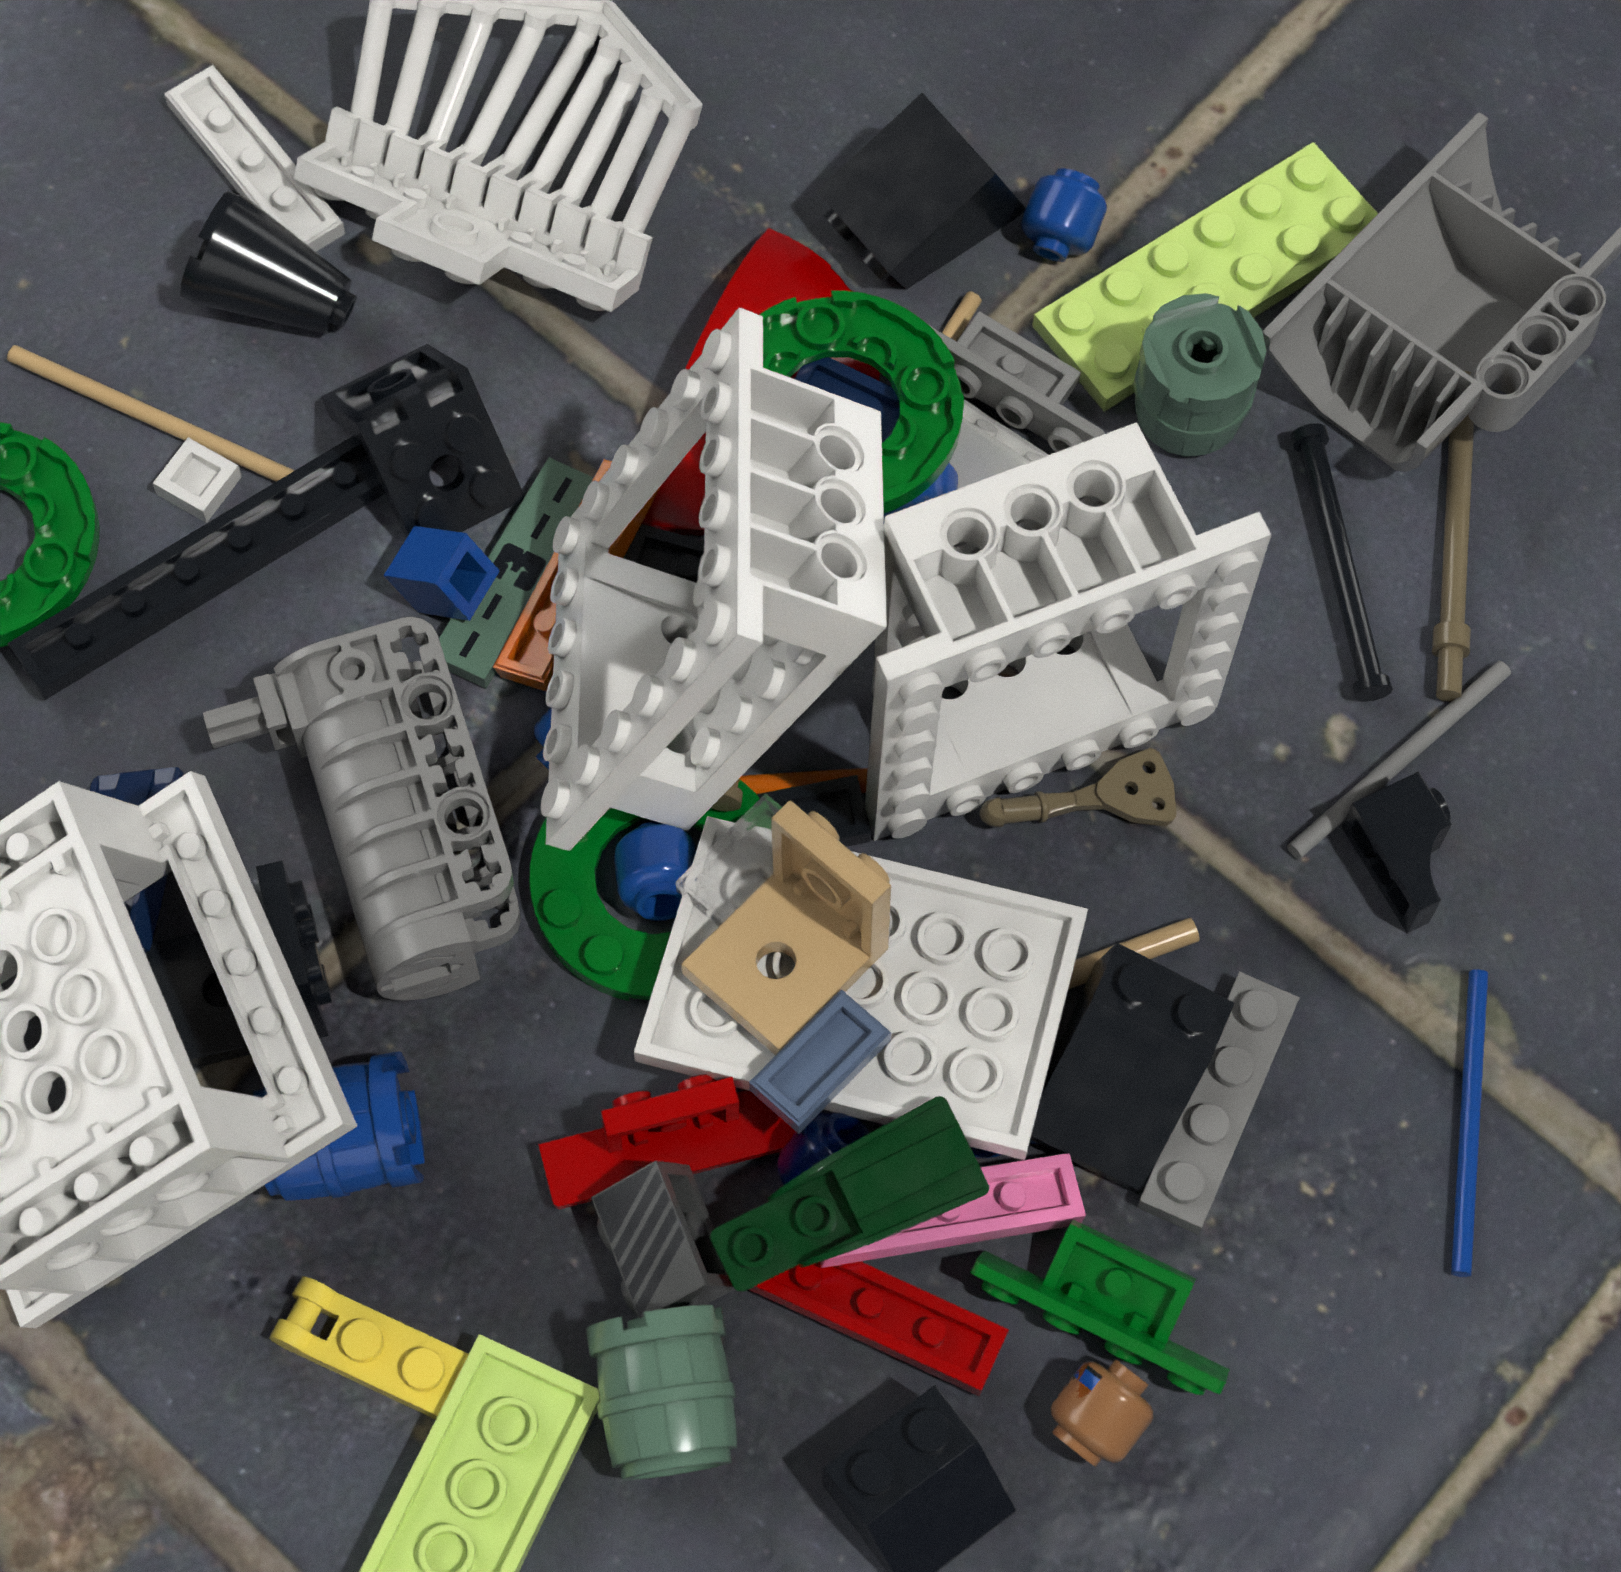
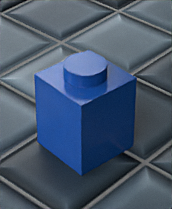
[384,526,500,621]

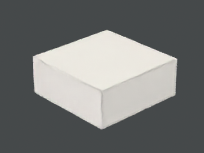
[153,438,242,523]

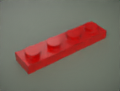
[748,1262,1009,1397]

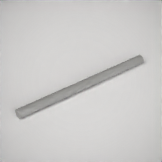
[1287,661,1511,859]

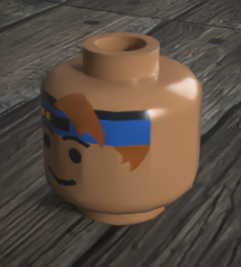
[1051,1359,1154,1467]

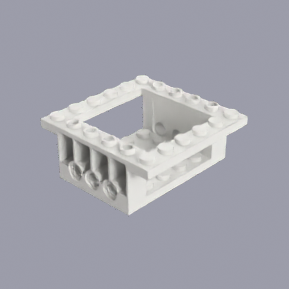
[541,308,887,851]
[865,422,1271,841]
[0,771,357,1328]

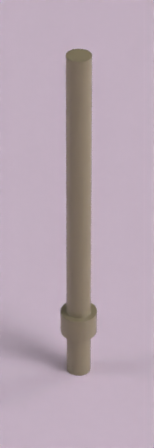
[1432,371,1474,702]

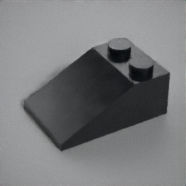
[1030,943,1235,1194]

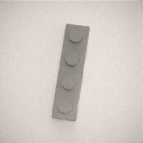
[1137,971,1300,1235]

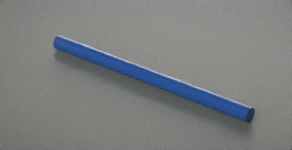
[1451,969,1488,1277]

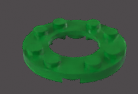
[760,291,964,514]
[0,422,100,648]
[529,779,773,1001]

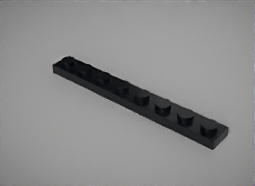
[8,436,448,700]

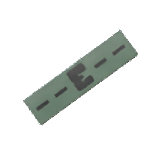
[439,457,594,689]

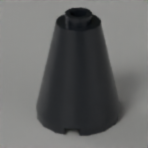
[180,190,357,334]

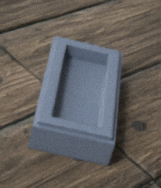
[749,989,891,1134]

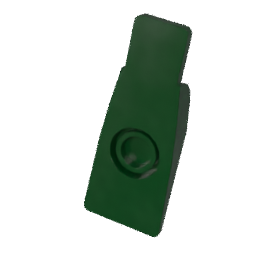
[710,1096,989,1292]

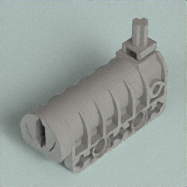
[203,617,521,1001]

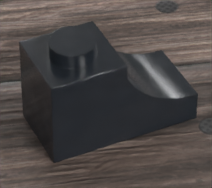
[1342,771,1452,934]

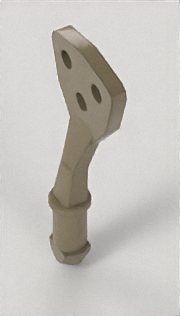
[979,748,1176,827]

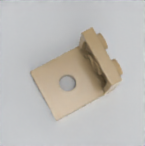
[681,800,891,1055]

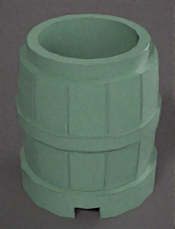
[1134,293,1266,457]
[586,1305,737,1481]

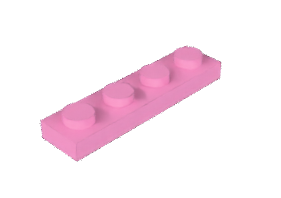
[820,1153,1086,1268]

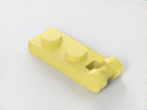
[269,1276,469,1420]

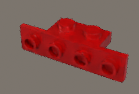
[538,1074,812,1209]

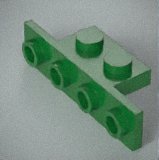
[970,1220,1230,1395]

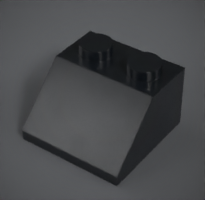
[822,1385,1016,1572]

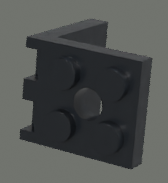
[321,344,525,538]
[147,861,332,1068]

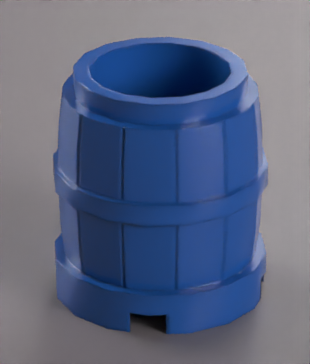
[252,1052,425,1201]

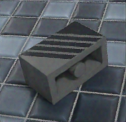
[591,1161,734,1318]

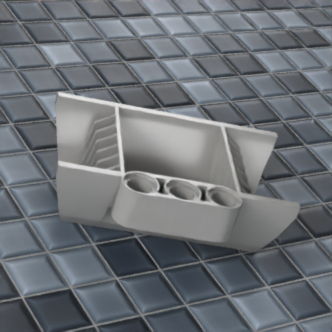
[1263,112,1621,472]

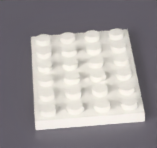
[634,816,1088,1160]

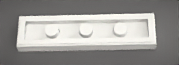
[164,65,345,252]

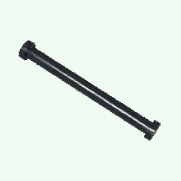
[1291,423,1393,702]

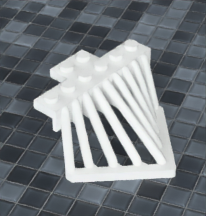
[293,0,703,312]

